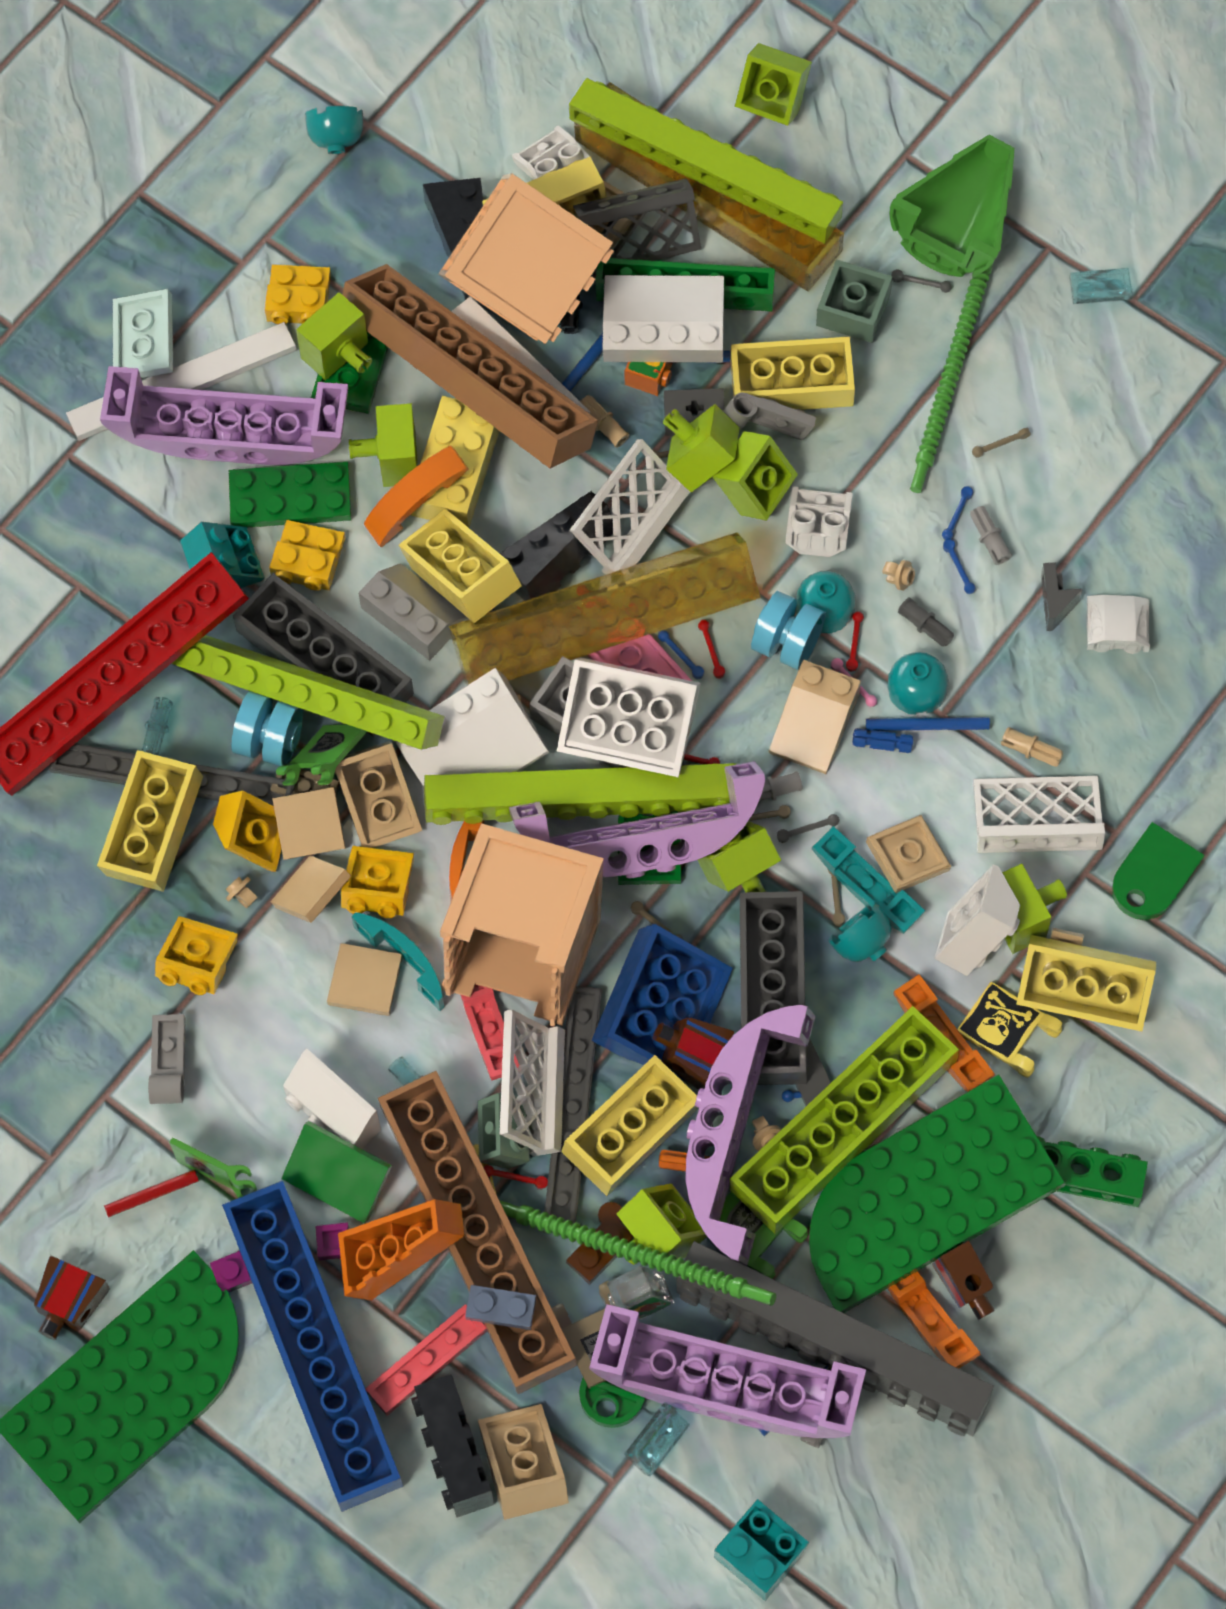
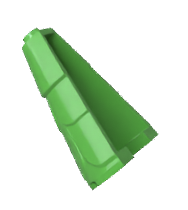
[889,135,1015,277]

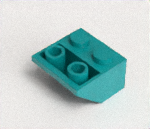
[180,521,265,588]
[714,1499,809,1601]

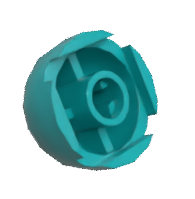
[305,106,363,154]
[795,571,855,633]
[887,652,949,715]
[828,902,891,962]

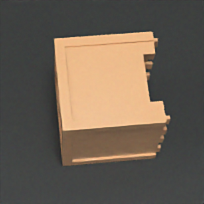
[438,173,614,344]
[440,823,604,1027]

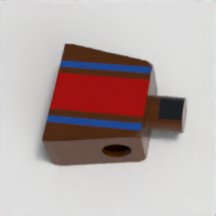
[653,1018,734,1090]
[932,1241,995,1320]
[34,1256,110,1340]

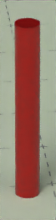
[104,1170,199,1218]

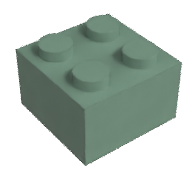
[816,259,893,343]

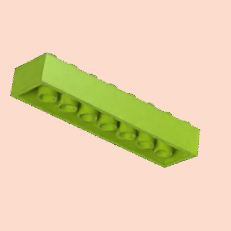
[730,1006,959,1234]

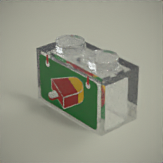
[607,1266,675,1320]

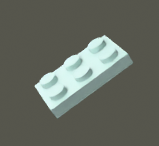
[113,289,173,378]

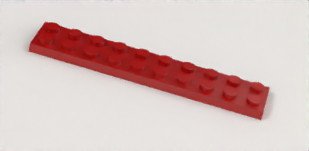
[0,552,249,796]

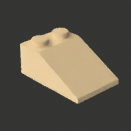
[769,660,861,774]
[335,741,422,848]
[478,1404,569,1520]

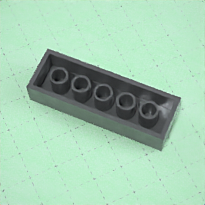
[233,573,414,737]
[740,891,807,1085]

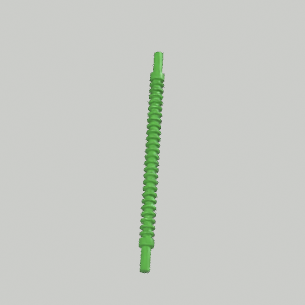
[910,264,993,493]
[499,1200,776,1306]

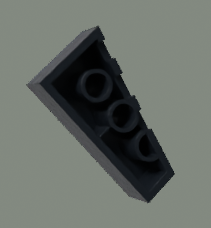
[423,178,483,300]
[499,491,613,611]
[411,1374,494,1518]

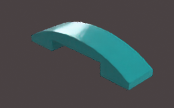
[812,826,925,934]
[351,912,444,1011]

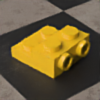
[265,264,331,324]
[269,520,346,591]
[341,846,414,918]
[155,916,238,995]

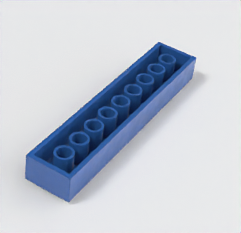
[222,1181,403,1512]

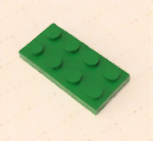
[228,462,351,528]

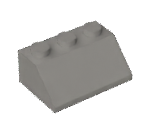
[358,563,468,661]

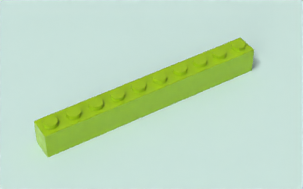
[569,78,843,244]
[171,635,445,750]
[424,763,736,825]

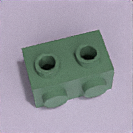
[478,1093,530,1169]

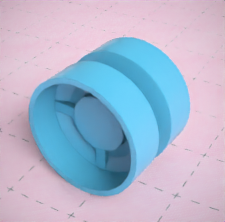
[751,591,826,670]
[231,691,303,766]

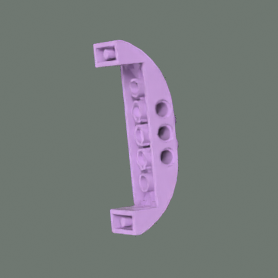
[100,366,348,465]
[509,761,765,878]
[685,1005,816,1266]
[589,1304,866,1438]

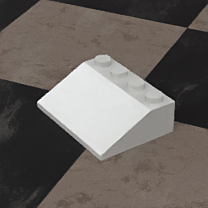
[603,275,724,362]
[557,657,701,777]
[396,668,549,786]

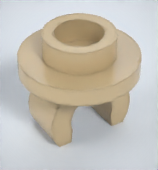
[882,560,915,591]
[225,877,258,908]
[752,1116,781,1151]

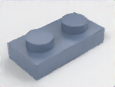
[465,1285,536,1330]

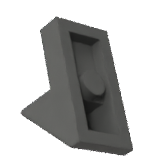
[1041,562,1082,631]

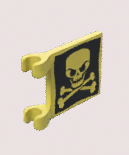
[957,982,1062,1078]

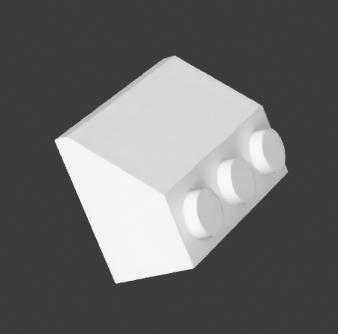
[934,864,1020,976]
[283,1049,381,1149]

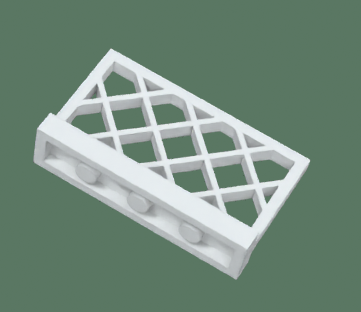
[570,439,690,579]
[973,776,1105,853]
[500,1010,565,1156]

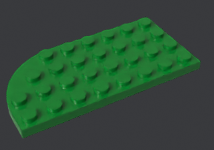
[809,1074,1066,1313]
[0,1250,239,1524]

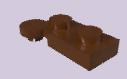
[566,1202,634,1285]

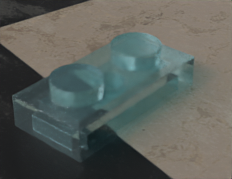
[1069,268,1133,304]
[624,1402,690,1477]

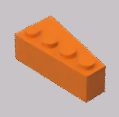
[338,1199,464,1300]

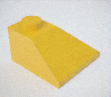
[213,791,282,872]

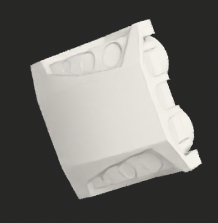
[511,126,593,180]
[785,486,853,557]
[1086,595,1150,654]

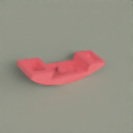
[460,984,519,1081]

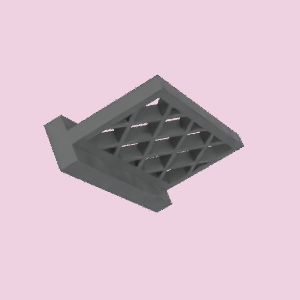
[573,178,701,276]

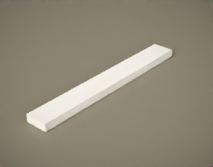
[66,322,296,441]

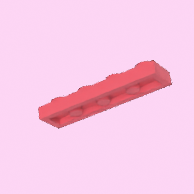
[365,1304,487,1416]

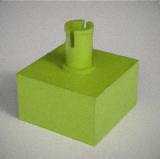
[734,43,812,126]
[296,292,372,380]
[349,403,418,487]
[663,404,740,493]
[713,431,798,521]
[697,821,781,892]
[1002,864,1067,954]
[617,1183,707,1265]

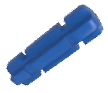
[852,728,913,753]

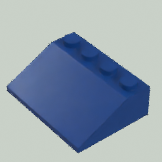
[591,924,733,1081]

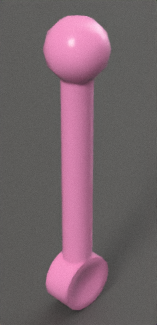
[831,658,877,707]

